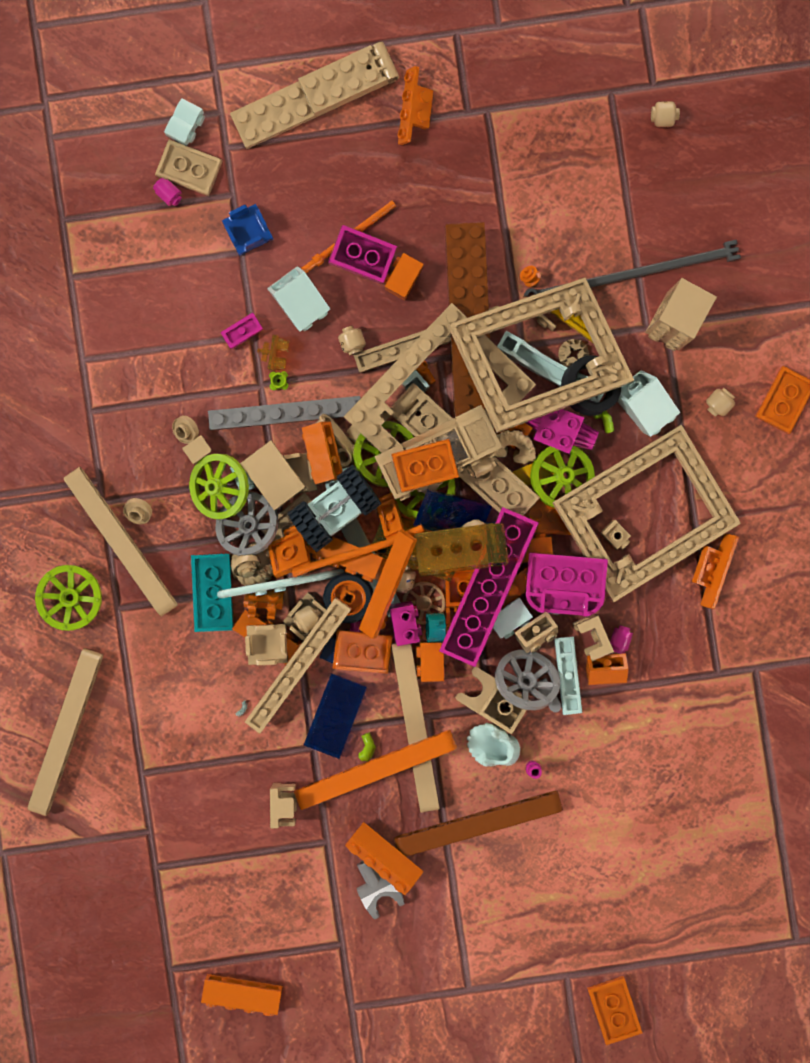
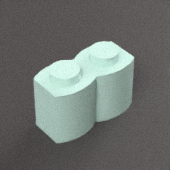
[164,99,205,146]

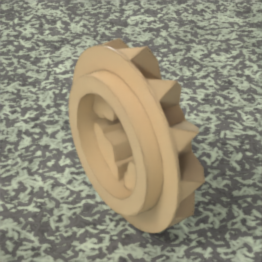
[558,339,589,368]

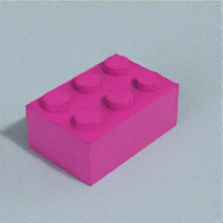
[328,225,397,284]

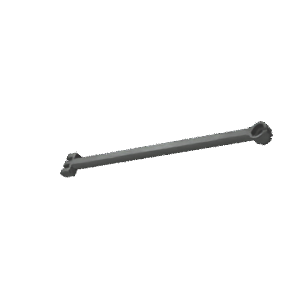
[524,240,741,297]

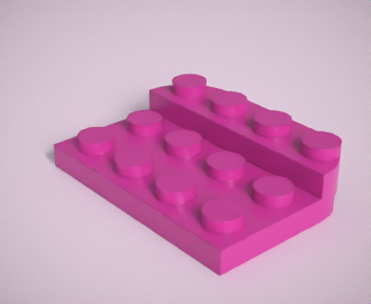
[526,552,608,616]

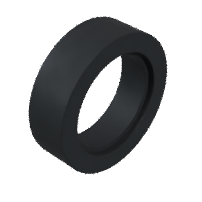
[561,355,622,416]

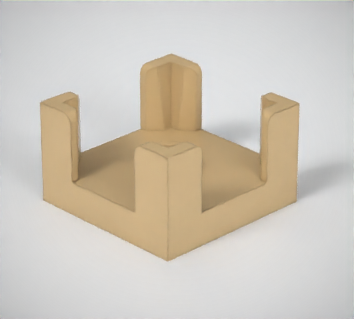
[572,614,614,661]

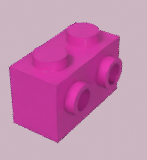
[389,601,422,646]

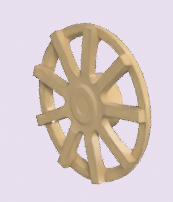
[403,582,445,625]

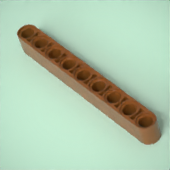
[394,791,563,857]

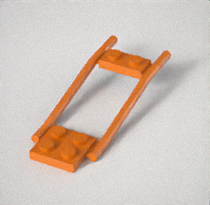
[268,492,425,579]

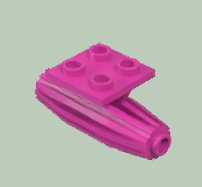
[525,409,599,454]

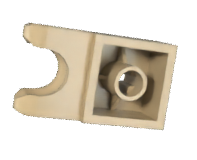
[455,667,531,734]

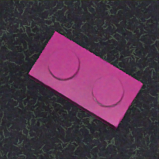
[220,312,263,350]

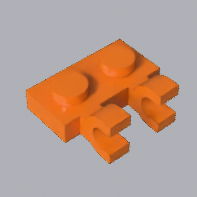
[244,590,284,619]

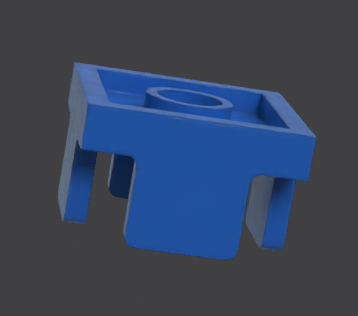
[222,204,273,256]

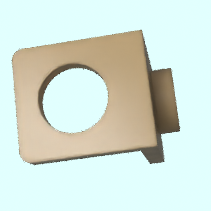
[536,314,556,331]

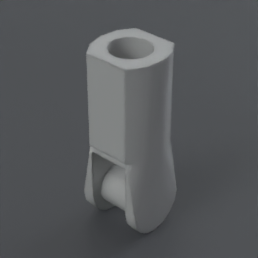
[538,677,561,712]

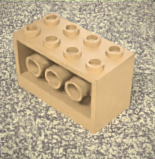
[645,278,717,351]

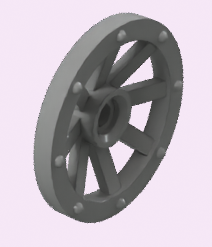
[215,492,279,556]
[495,650,560,710]

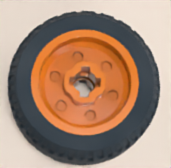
[323,572,373,623]

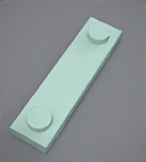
[554,636,582,715]

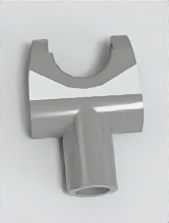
[356,860,405,919]

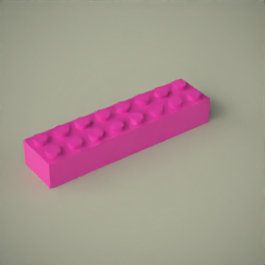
[439,507,538,667]

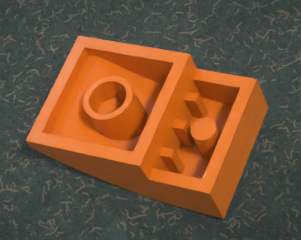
[445,568,475,630]

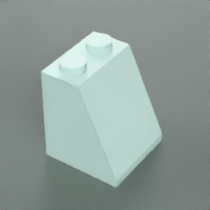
[267,266,330,332]
[617,370,680,437]

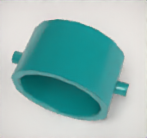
[426,613,446,642]

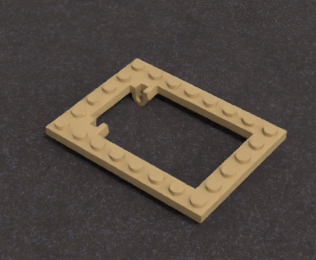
[448,278,634,433]
[344,303,536,497]
[552,425,741,602]

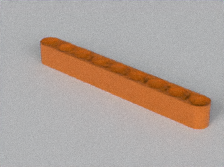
[294,730,457,810]

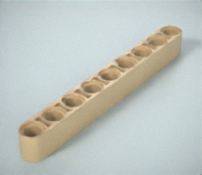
[64,467,178,617]
[392,643,439,813]
[28,648,103,816]

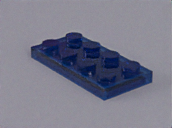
[413,489,492,538]
[304,673,367,759]

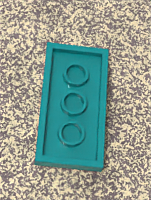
[191,554,234,632]

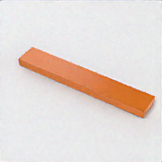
[359,530,417,639]

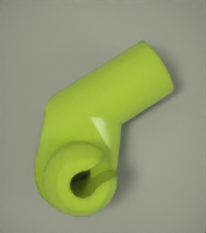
[593,411,614,433]
[358,732,376,762]

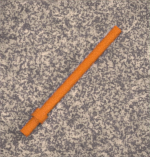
[301,201,396,273]

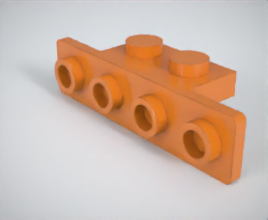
[397,66,434,145]
[692,533,739,609]

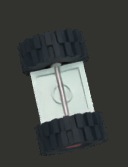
[288,465,381,552]

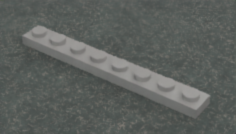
[208,396,360,430]

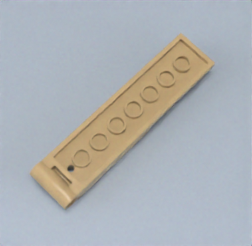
[230,42,399,150]
[390,383,540,516]

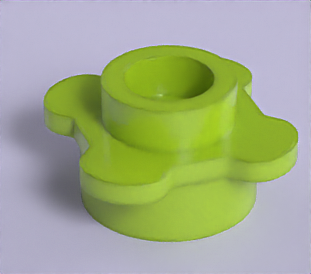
[269,371,289,391]

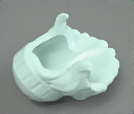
[467,723,521,767]

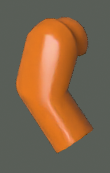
[416,360,436,385]

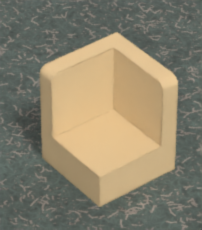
[182,435,212,465]

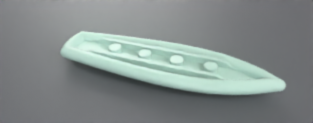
[217,569,345,598]

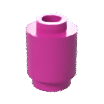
[153,178,182,206]
[610,625,633,654]

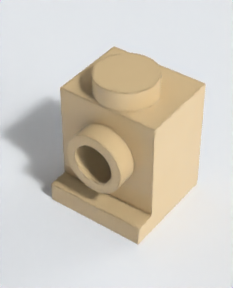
[600,520,631,549]

